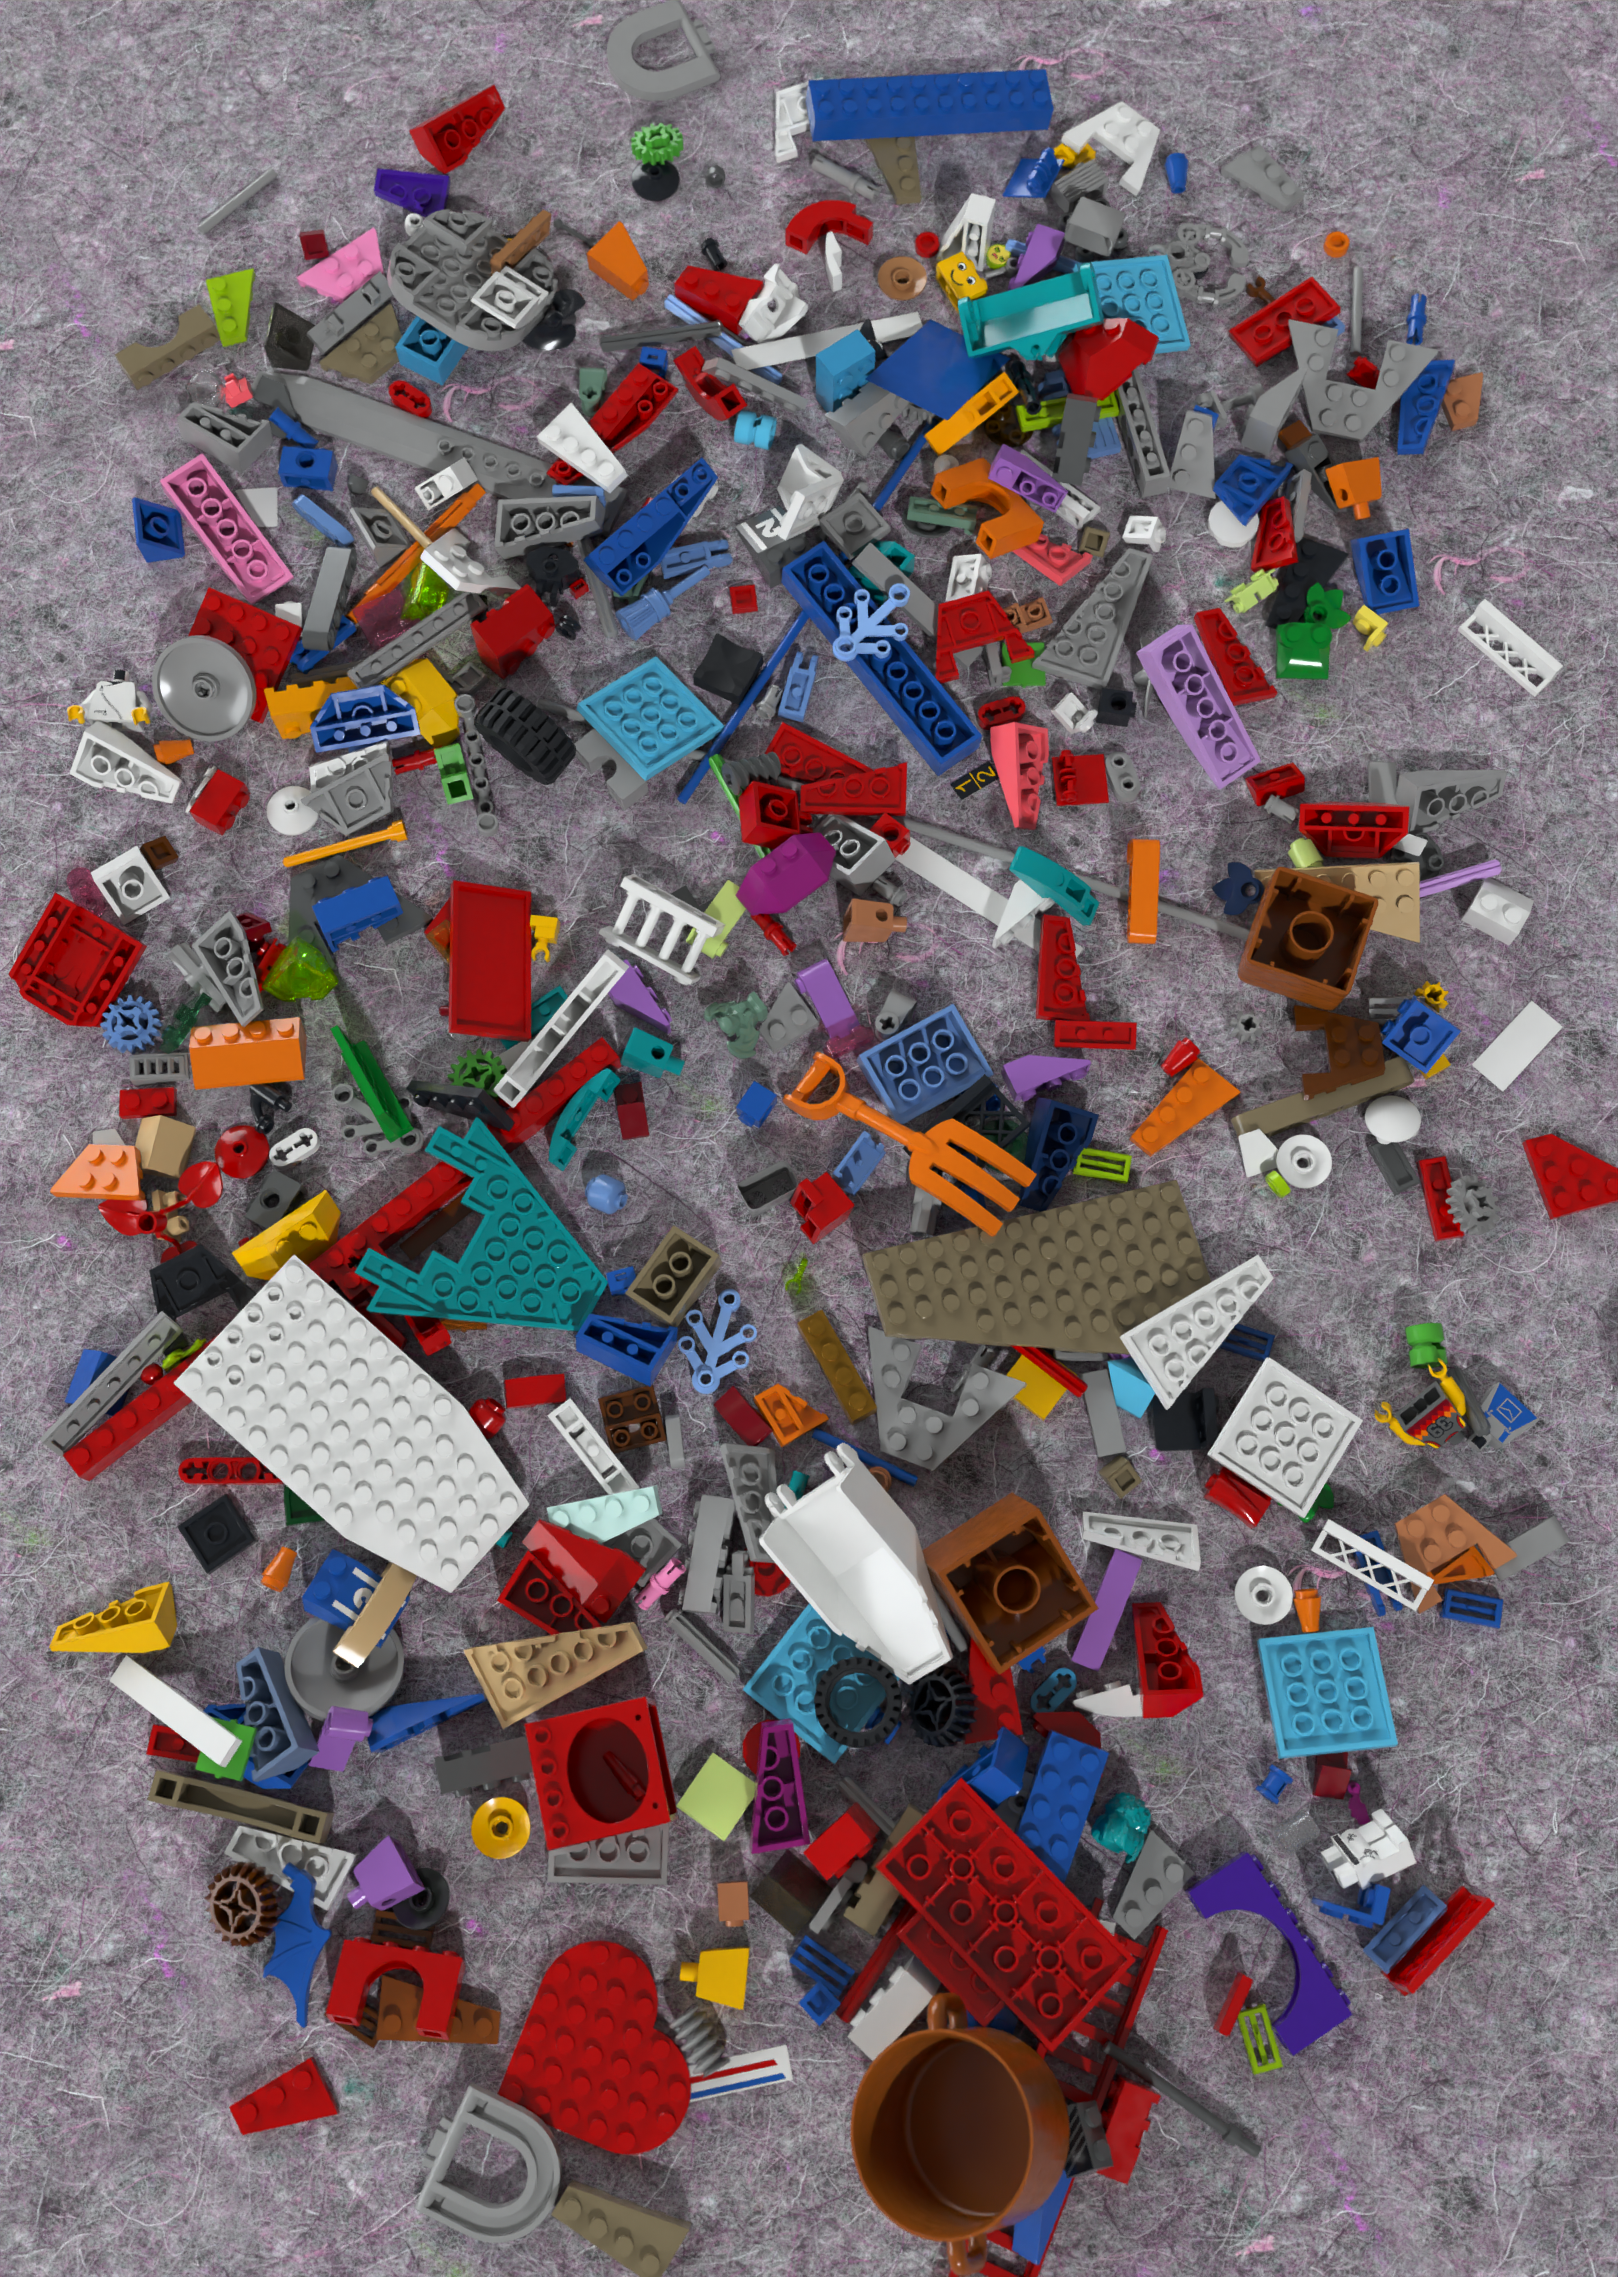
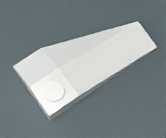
[69,720,182,804]

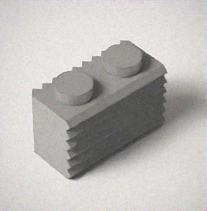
[1050,159,1109,214]

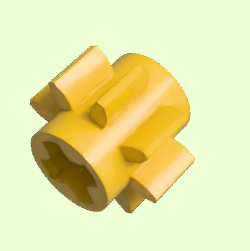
[1414,981,1449,1013]

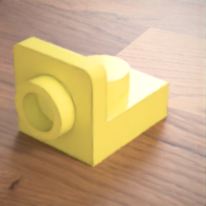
[1352,605,1388,652]

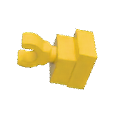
[530,915,561,962]

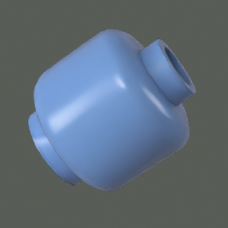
[585,1174,628,1214]

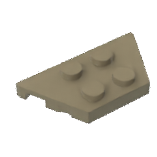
[319,304,402,384]

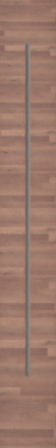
[537,698,1250,940]

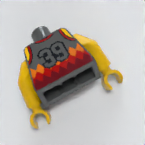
[1374,1358,1467,1449]

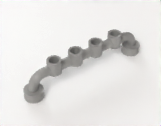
[454,694,499,837]

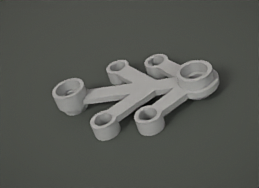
[332,1084,424,1157]

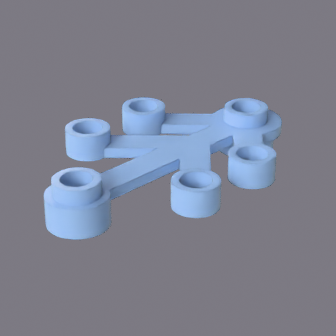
[832,583,910,661]
[678,1289,757,1394]

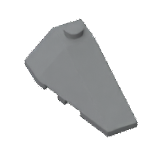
[192,910,264,1027]

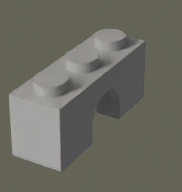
[574,728,649,811]

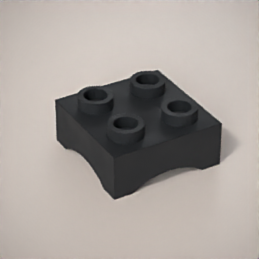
[693,633,763,705]

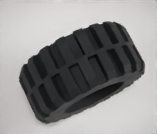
[474,688,576,785]

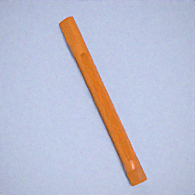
[345,483,486,625]

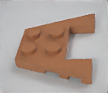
[1394,1494,1517,1614]

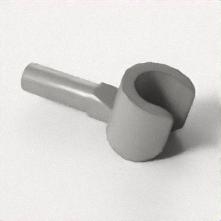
[984,257,1019,278]

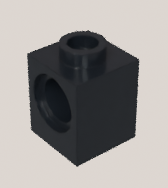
[1096,688,1137,727]

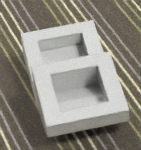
[825,231,842,292]

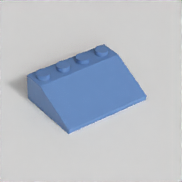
[856,1004,994,1125]

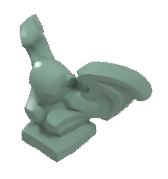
[703,991,768,1059]

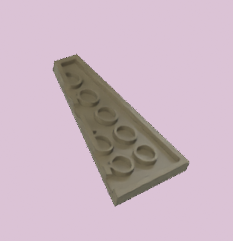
[864,74,921,204]

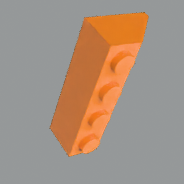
[189,1017,307,1090]

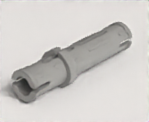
[812,155,881,202]

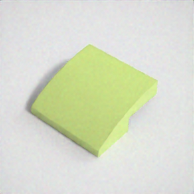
[676,1753,755,1841]

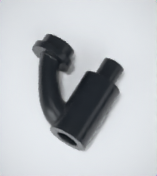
[249,1083,292,1134]

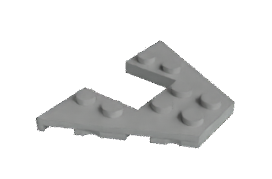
[1288,319,1438,442]
[868,1327,1027,1472]

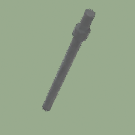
[1102,2040,1261,2158]

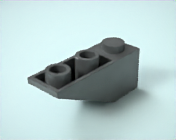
[1284,433,1341,513]

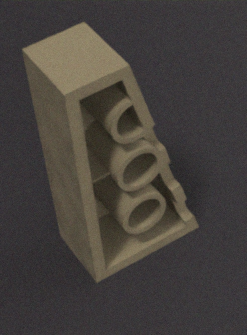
[843,1803,925,1936]

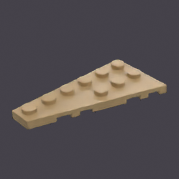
[1254,862,1420,943]

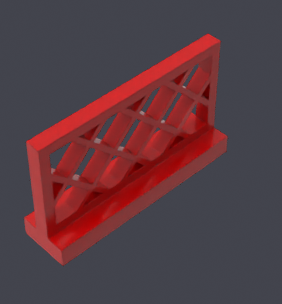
[1380,1886,1496,1997]

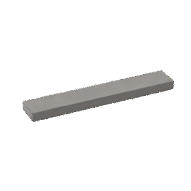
[852,542,984,670]
[347,591,487,688]
[40,1311,184,1458]

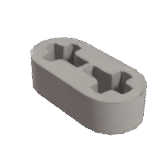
[665,1414,686,1469]

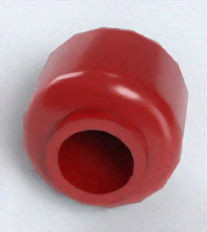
[468,1397,506,1440]

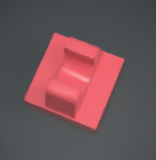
[224,373,253,409]

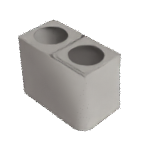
[1065,197,1125,256]
[736,1161,798,1218]

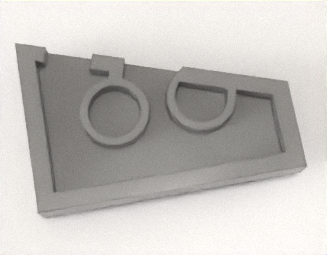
[1220,144,1305,212]
[1168,409,1216,499]
[1111,1829,1195,1940]

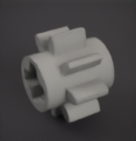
[1229,1011,1263,1045]

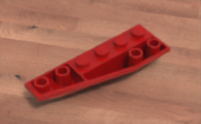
[546,363,679,485]

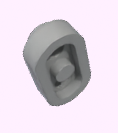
[1105,751,1141,802]

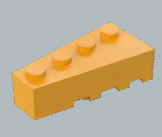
[264,677,358,739]

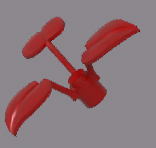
[98,1161,223,1264]

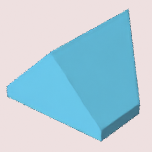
[1107,1357,1155,1419]

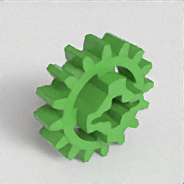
[631,123,684,165]
[448,1048,508,1102]

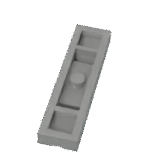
[306,271,394,355]

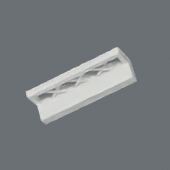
[1020,449,1101,532]
[1458,599,1563,697]
[1311,1519,1434,1611]

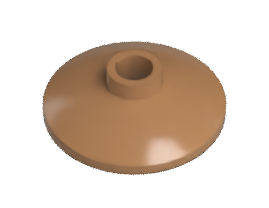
[878,256,927,301]

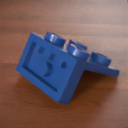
[1312,1882,1391,1928]

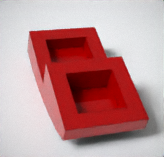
[504,1374,567,1409]

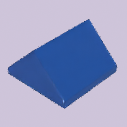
[132,497,185,563]
[65,1349,130,1416]

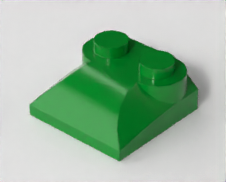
[1276,622,1332,680]

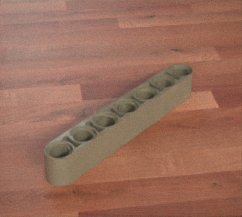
[1231,1056,1415,1139]

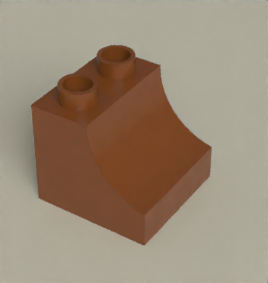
[922,1492,1099,1674]

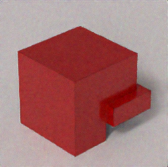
[790,1171,855,1245]

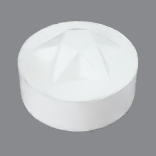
[934,455,959,476]

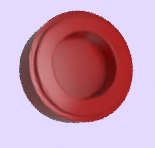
[915,232,939,258]

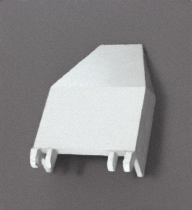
[759,1443,953,1684]

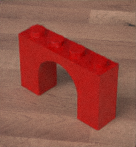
[325,1937,466,2040]

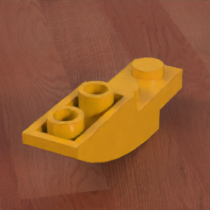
[924,372,1019,456]

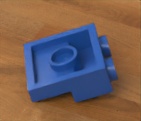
[1380,995,1461,1074]

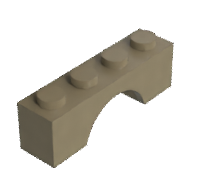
[115,304,220,390]

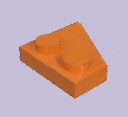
[753,1383,829,1448]

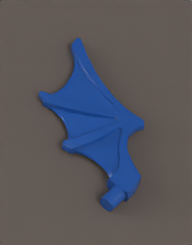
[263,1862,332,2028]

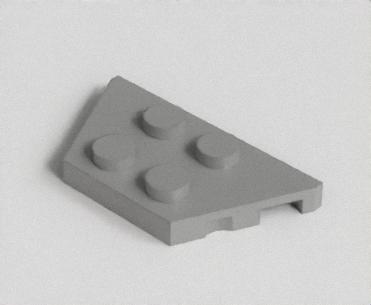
[301,753,394,836]

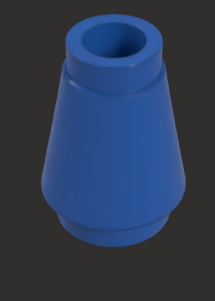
[1164,153,1189,194]

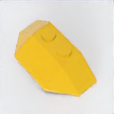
[381,658,459,748]
[232,1190,341,1281]

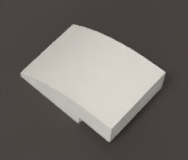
[471,266,549,329]

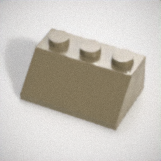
[625,1225,722,1327]

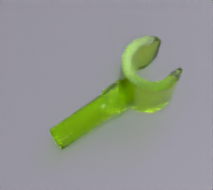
[785,1258,808,1296]

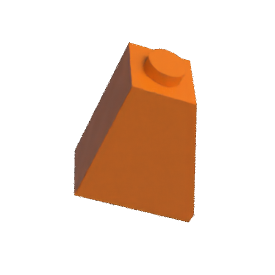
[587,221,649,301]

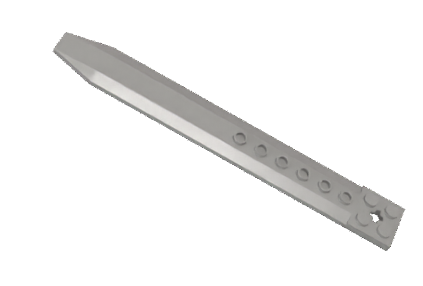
[251,371,629,537]

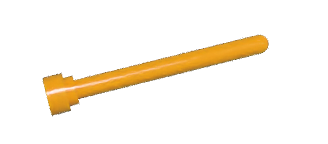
[283,819,408,867]

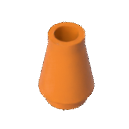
[153,739,194,766]
[260,1547,297,1592]
[1293,1588,1321,1632]

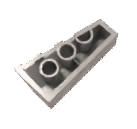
[678,1494,736,1617]

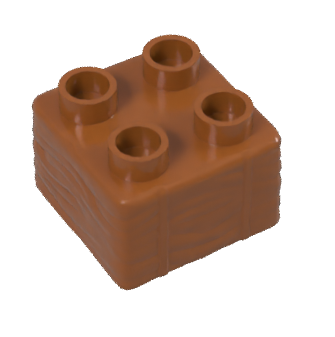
[1238,867,1378,1010]

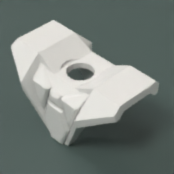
[739,264,808,344]

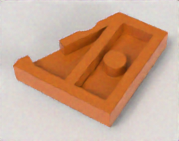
[1426,1545,1495,1585]

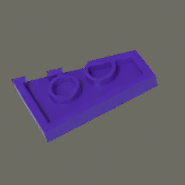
[374,168,451,218]

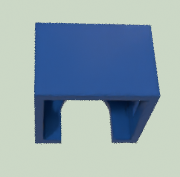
[639,346,669,380]
[606,1266,636,1297]

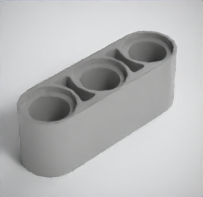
[1484,1515,1570,1581]

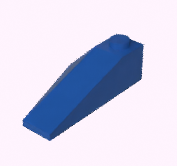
[367,1693,488,1753]

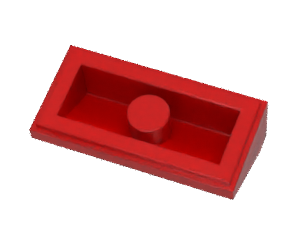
[1245,762,1305,807]

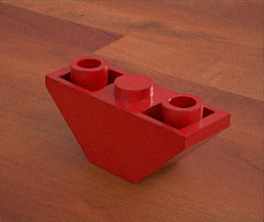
[1031,1712,1103,1779]

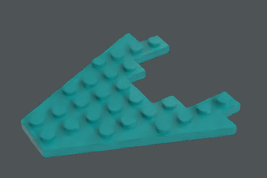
[355,1117,608,1332]

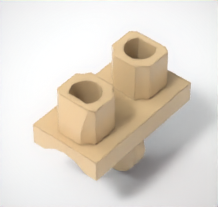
[150,1190,190,1242]

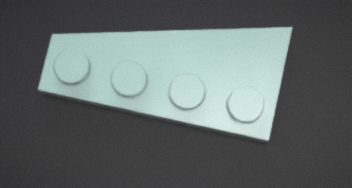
[547,1485,663,1544]

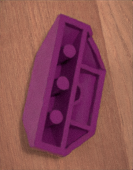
[735,832,836,916]

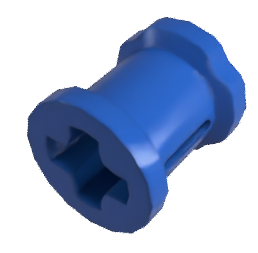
[863,1706,902,1744]
[1255,1764,1294,1805]

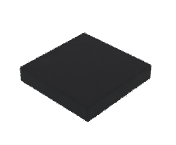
[177,1493,258,1575]

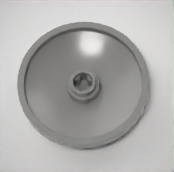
[152,635,256,741]
[285,1616,404,1722]

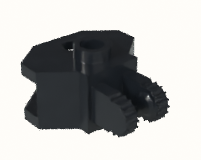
[526,546,581,607]

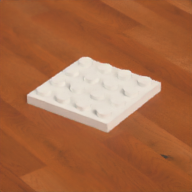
[1207,1358,1363,1518]

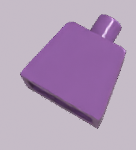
[347,1835,425,1910]

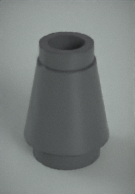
[877,429,910,461]

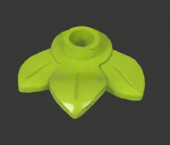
[162,1338,207,1374]

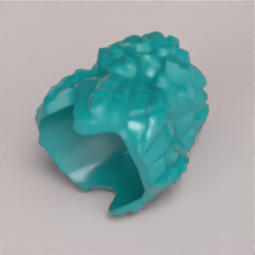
[1091,1792,1151,1864]

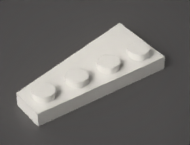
[1082,1512,1201,1571]

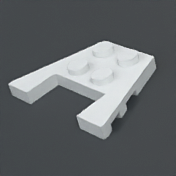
[775,77,848,163]
[1061,101,1160,196]
[420,528,521,596]

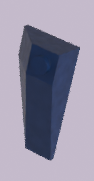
[1018,1097,1099,1212]

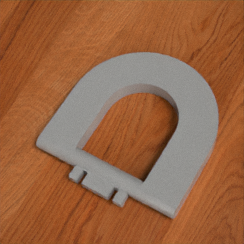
[607,0,721,101]
[414,2083,563,2243]

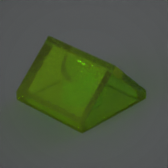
[400,560,450,625]

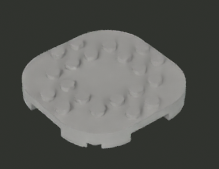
[387,209,558,351]

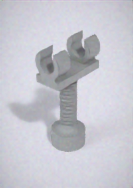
[1195,383,1265,431]

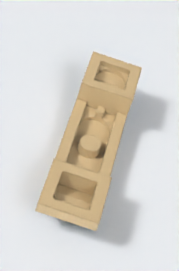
[333,1561,417,1668]

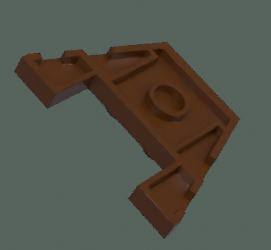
[1293,1005,1385,1100]

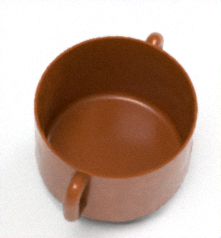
[850,1993,1070,2277]

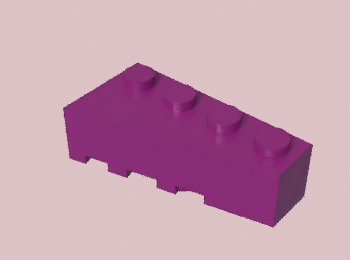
[749,1718,811,1854]

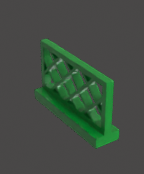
[330,1025,414,1143]

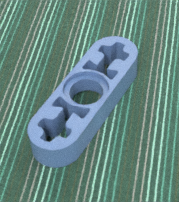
[292,494,354,547]

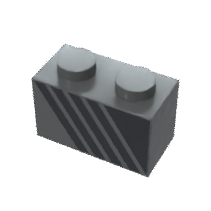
[1064,2100,1114,2178]

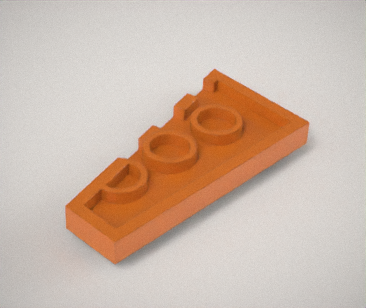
[1129,1058,1241,1157]

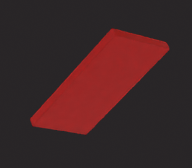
[449,880,531,1042]

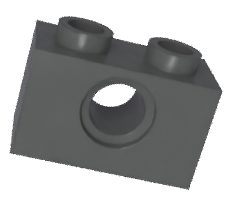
[244,1169,308,1230]

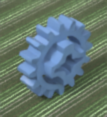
[100,995,163,1054]

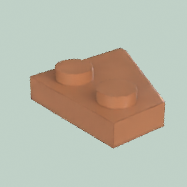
[1441,372,1483,431]

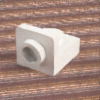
[1123,516,1166,552]

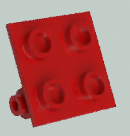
[1052,750,1109,806]

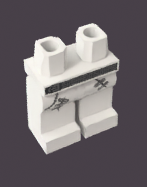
[1321,1808,1416,1890]

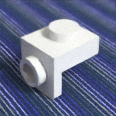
[1051,692,1098,734]

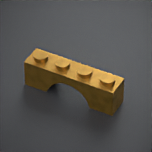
[797,1310,877,1426]

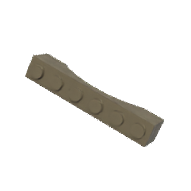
[147,1770,335,1844]

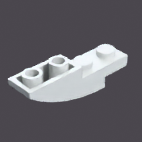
[1070,1681,1142,1717]

